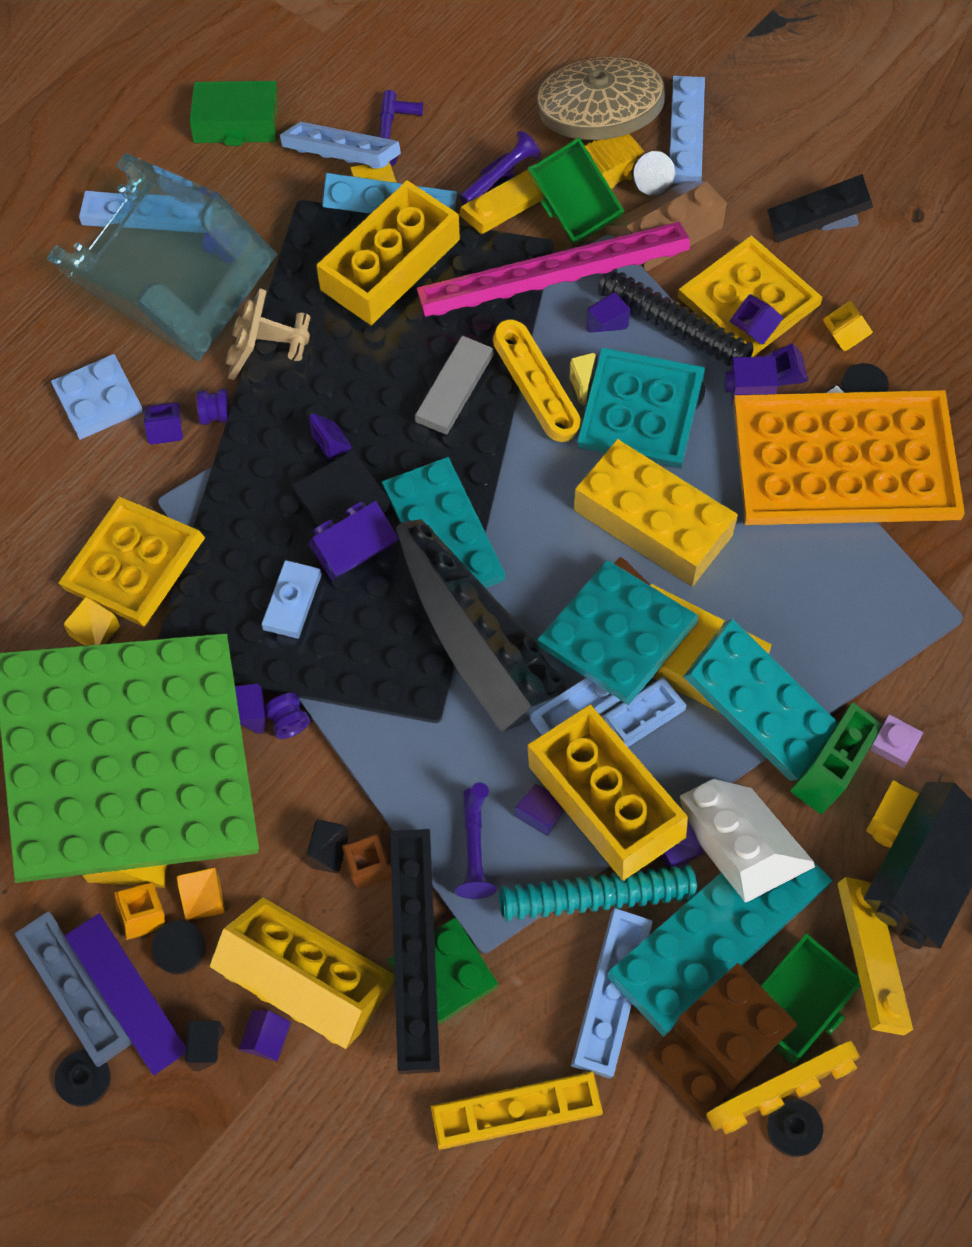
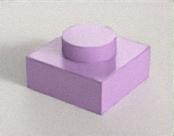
[870,715,924,768]

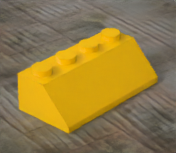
[209,897,395,1049]

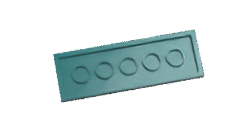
[607,862,833,1037]

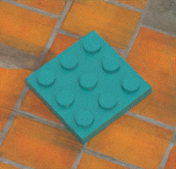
[577,347,705,469]
[537,560,698,705]

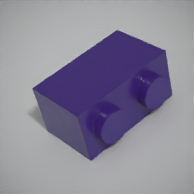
[309,501,399,581]

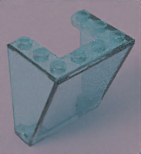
[46,153,278,362]

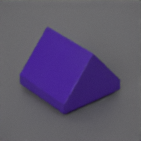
[238,1010,291,1062]

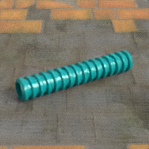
[499,865,697,922]

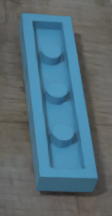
[322,173,457,214]

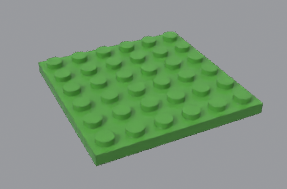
[0,634,259,883]

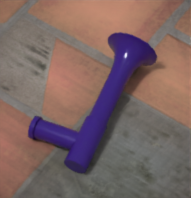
[378,90,423,167]
[459,131,541,205]
[455,782,496,899]

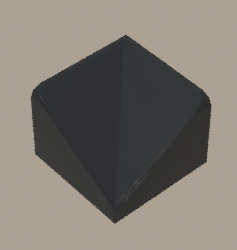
[306,819,348,873]
[185,1021,225,1071]

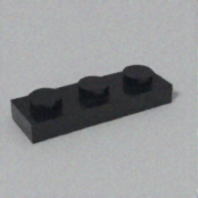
[767,174,873,243]

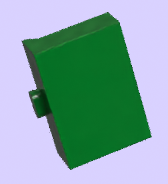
[190,81,279,146]
[528,138,624,247]
[761,933,861,1066]

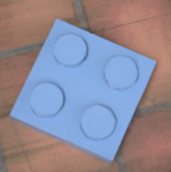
[51,354,143,440]

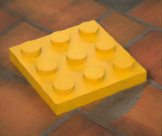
[678,235,822,357]
[58,496,205,627]

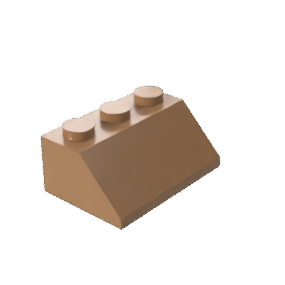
[605,181,727,272]

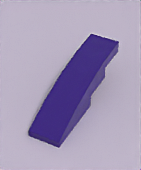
[65,913,186,1076]

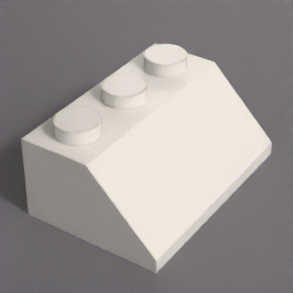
[680,779,815,903]

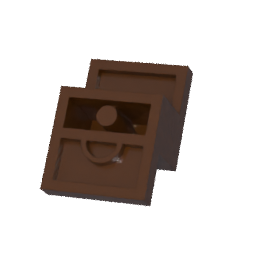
[643,963,798,1122]

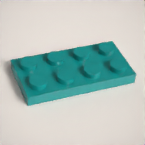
[382,457,506,588]
[683,619,838,781]

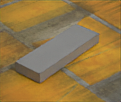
[415,336,493,435]

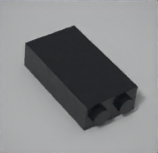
[864,782,972,949]

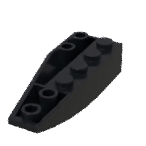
[396,519,567,733]

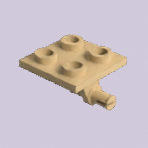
[226,288,310,380]

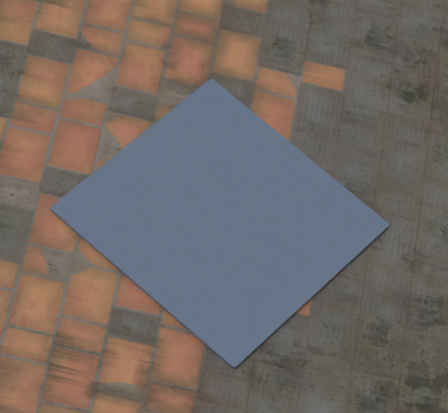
[158,234,963,954]

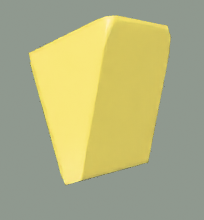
[569,353,596,406]

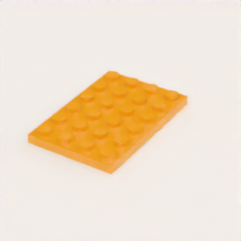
[733,390,965,525]

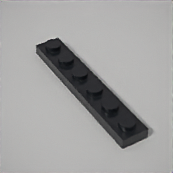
[390,829,440,1074]

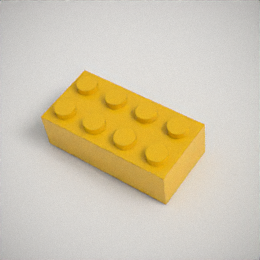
[316,180,460,325]
[574,439,738,587]
[527,704,688,881]

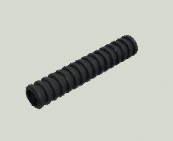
[598,269,754,366]

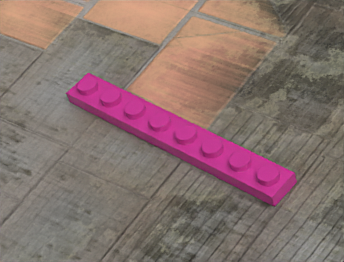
[417,222,690,317]

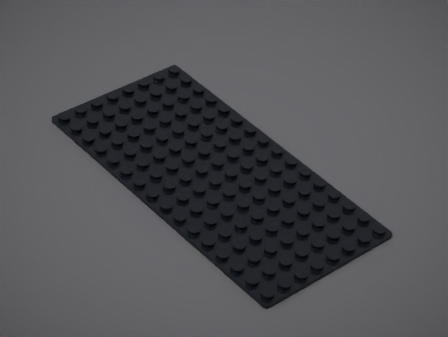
[157,200,553,723]

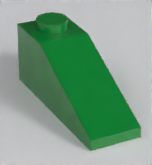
[790,702,883,815]

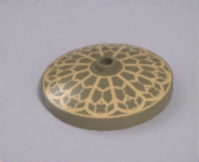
[537,56,665,140]

